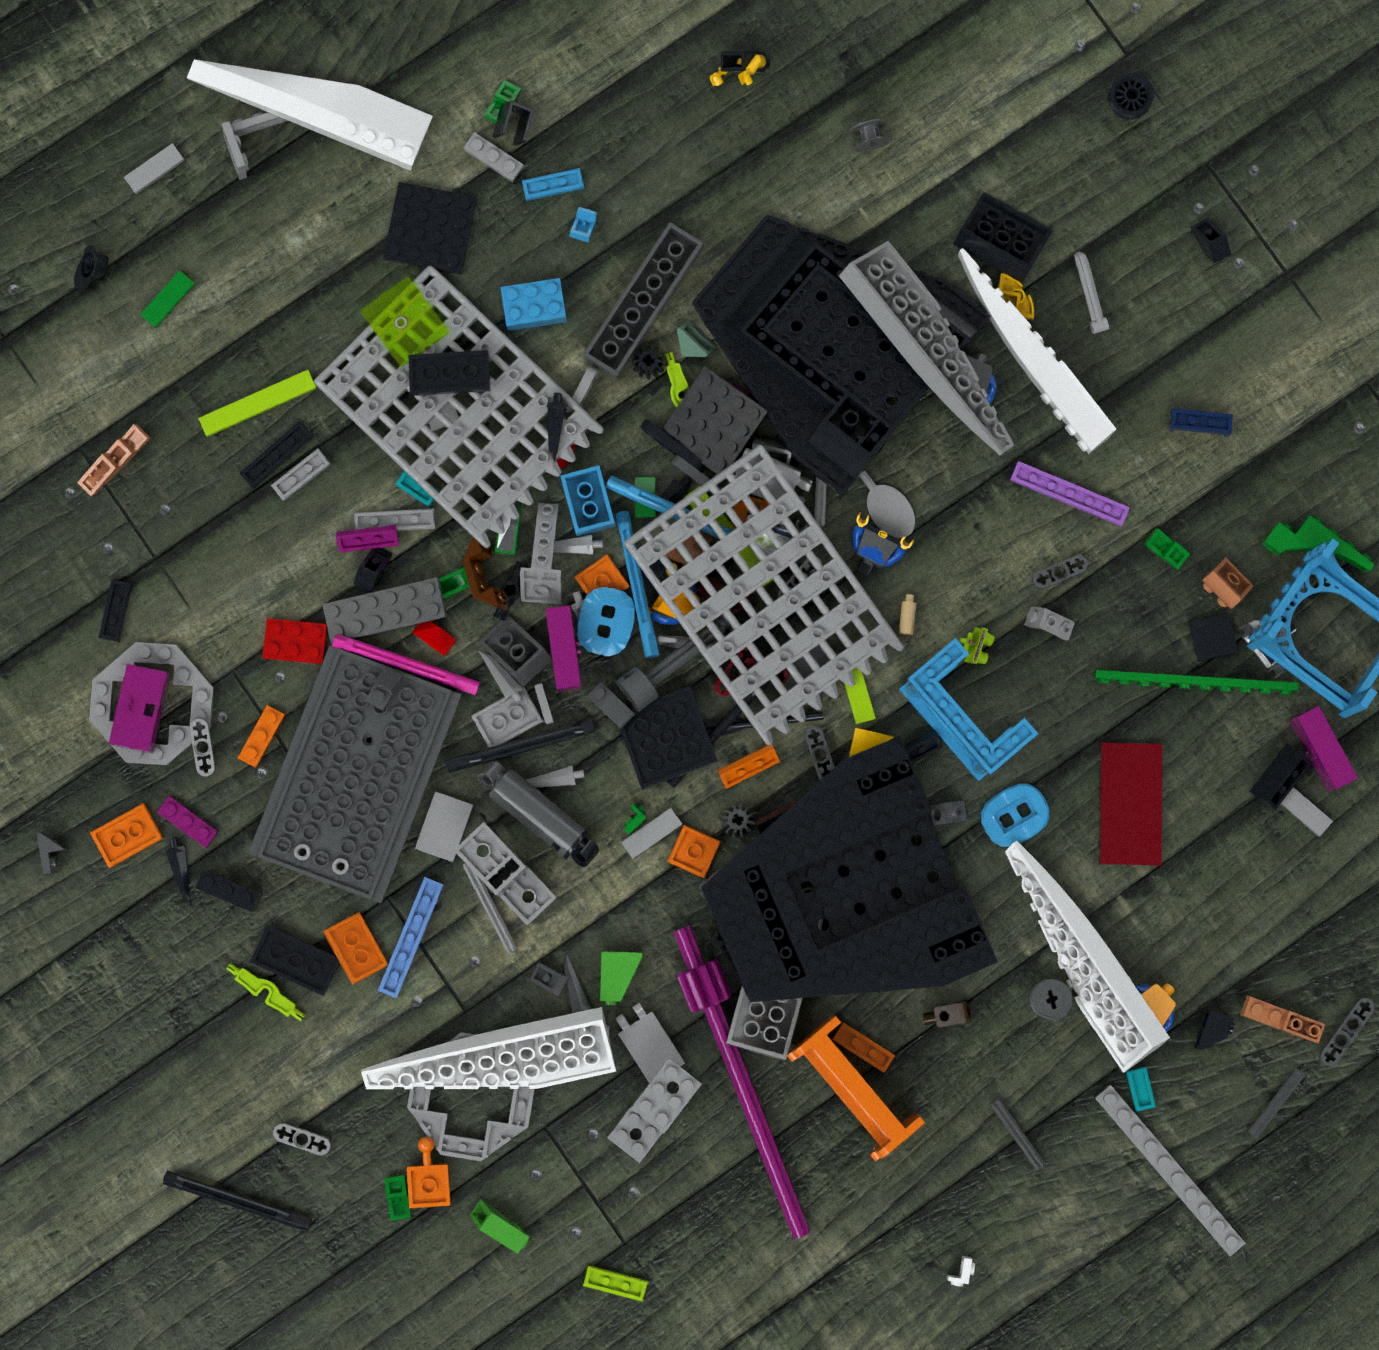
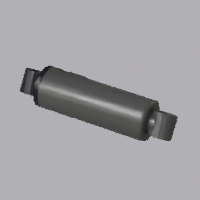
[478,761,599,867]

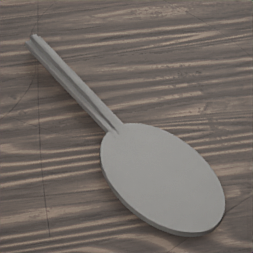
[860,470,915,538]

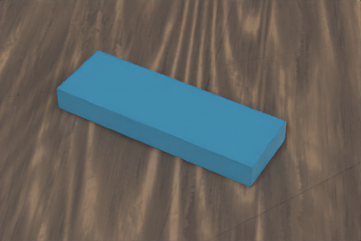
[522,168,584,201]

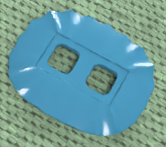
[577,587,635,656]
[981,783,1050,847]

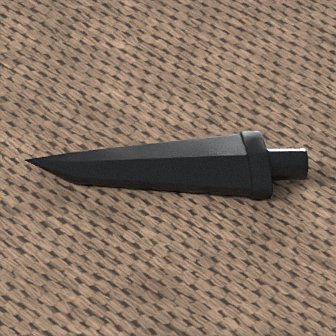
[547,393,567,462]
[641,476,692,529]
[165,837,191,906]

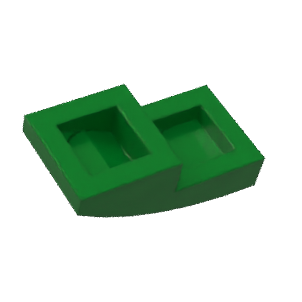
[484,80,521,124]
[635,477,656,517]
[1143,528,1190,570]
[384,1175,412,1221]

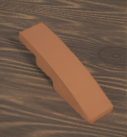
[77,424,150,497]

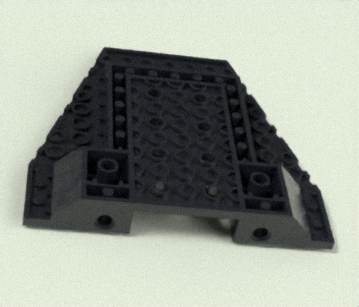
[692,214,991,497]
[700,736,998,1002]

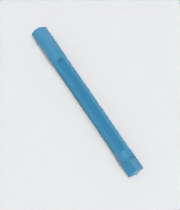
[606,476,733,539]
[615,511,659,658]

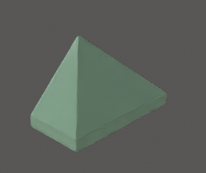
[677,320,717,357]

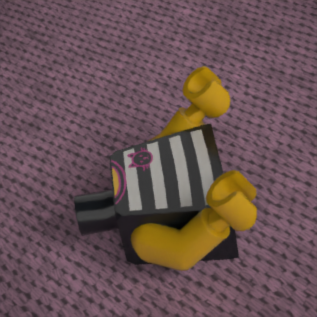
[710,51,770,86]

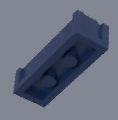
[1168,408,1233,437]

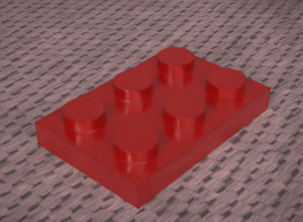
[262,618,327,665]

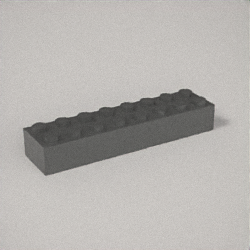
[583,222,704,380]

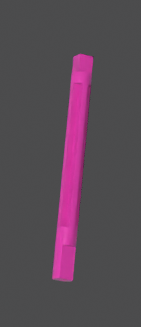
[332,633,480,695]

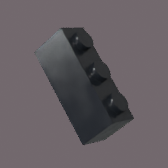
[1250,744,1312,811]
[195,869,263,912]

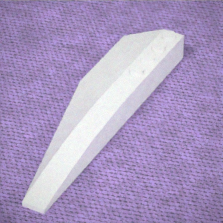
[187,59,433,171]
[958,248,1116,454]
[1005,841,1170,1073]
[361,1007,616,1089]

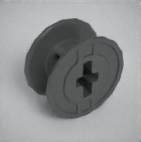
[849,118,892,152]
[1029,979,1073,1020]

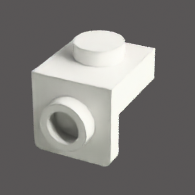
[946,1256,975,1287]

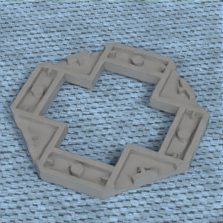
[89,642,214,766]
[407,1032,535,1161]

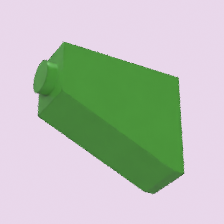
[600,952,643,1005]
[469,1199,529,1254]

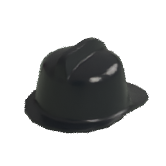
[74,245,109,291]

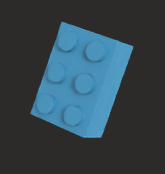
[501,278,567,331]
[560,465,616,537]

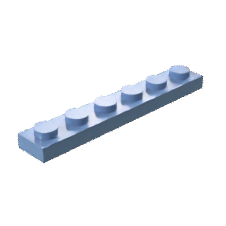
[378,877,444,998]

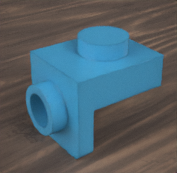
[569,207,597,242]

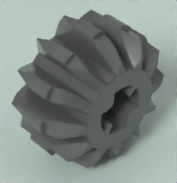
[721,803,755,837]

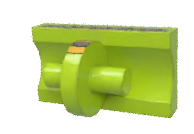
[959,627,995,664]

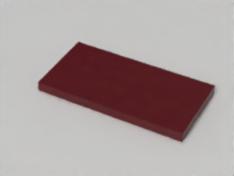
[1099,743,1162,866]

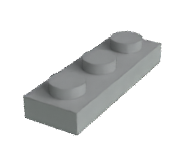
[463,132,524,183]

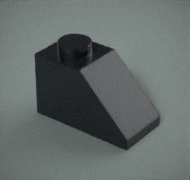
[1190,218,1231,263]
[353,548,393,593]
[1194,1009,1235,1050]

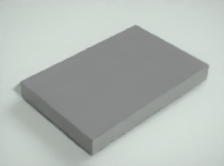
[471,687,544,747]
[415,792,474,862]

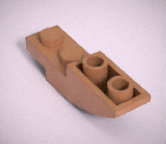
[1240,996,1325,1044]

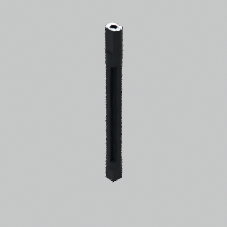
[446,720,595,773]
[162,1170,313,1232]

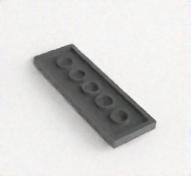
[322,577,447,644]

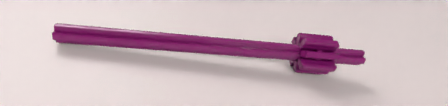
[673,925,810,1239]

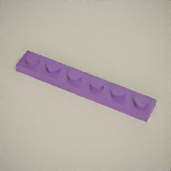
[1010,461,1130,527]

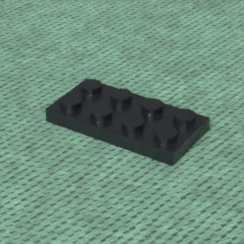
[408,350,491,396]
[250,925,340,996]

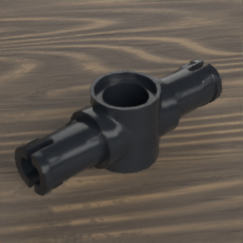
[493,561,528,621]

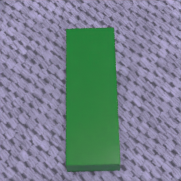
[140,270,196,329]

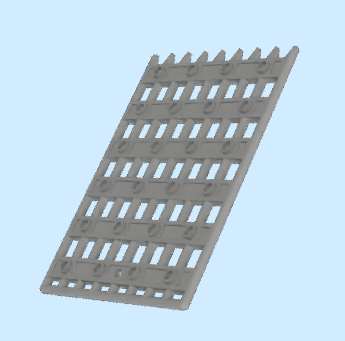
[314,265,604,548]
[624,445,904,745]

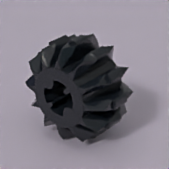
[632,345,666,380]

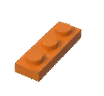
[238,705,285,768]
[717,744,780,789]
[832,1023,895,1073]

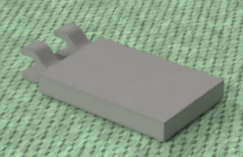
[735,448,813,503]
[615,1003,685,1084]

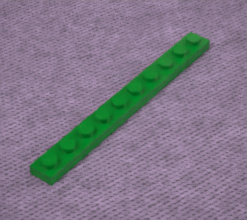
[1093,670,1299,696]

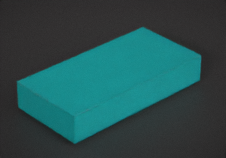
[1126,1067,1156,1112]

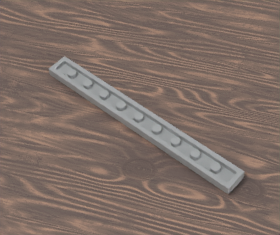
[1094,1084,1246,1257]

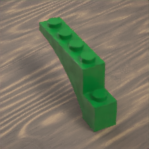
[1261,516,1375,573]

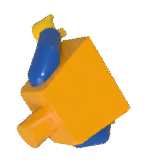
[649,563,700,625]
[1135,983,1176,1033]

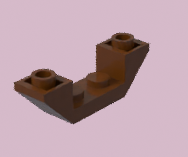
[463,537,509,610]

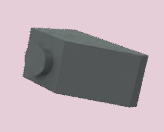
[587,682,635,729]

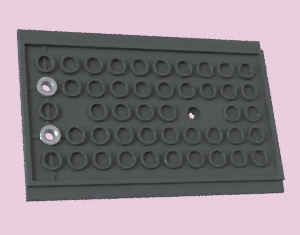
[248,645,462,904]

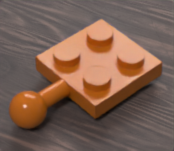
[407,1136,451,1208]

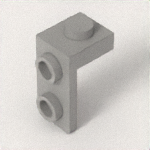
[1024,606,1074,640]

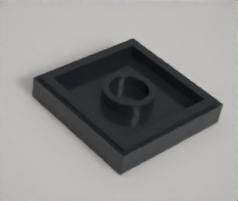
[1188,613,1238,662]

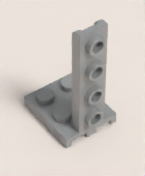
[222,112,288,180]
[520,502,562,604]

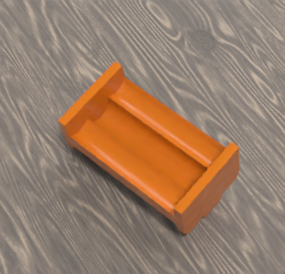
[787,1014,925,1162]

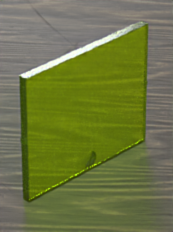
[360,276,450,367]

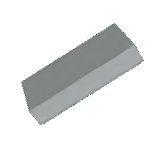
[535,683,554,725]

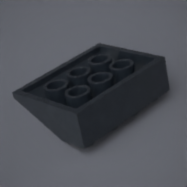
[953,192,1052,283]

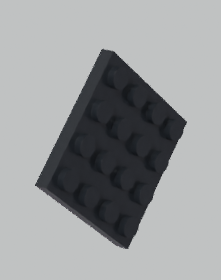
[383,182,477,275]
[662,366,769,474]
[620,686,718,790]

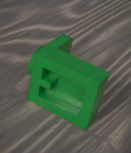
[623,803,647,835]

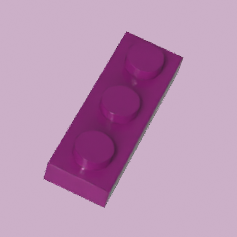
[336,525,399,553]
[157,796,218,848]

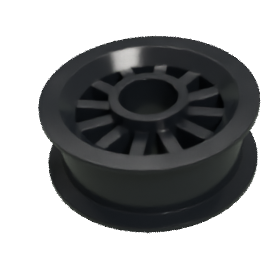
[1108,73,1154,120]

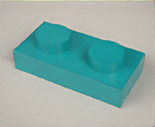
[395,471,440,507]

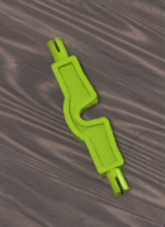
[665,352,689,408]
[226,963,305,1022]

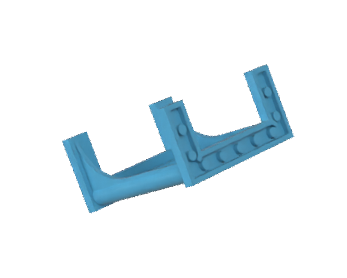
[1247,539,1379,719]
[899,638,1038,781]

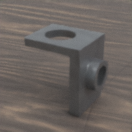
[929,801,967,826]

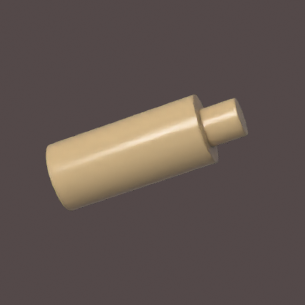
[898,594,917,636]

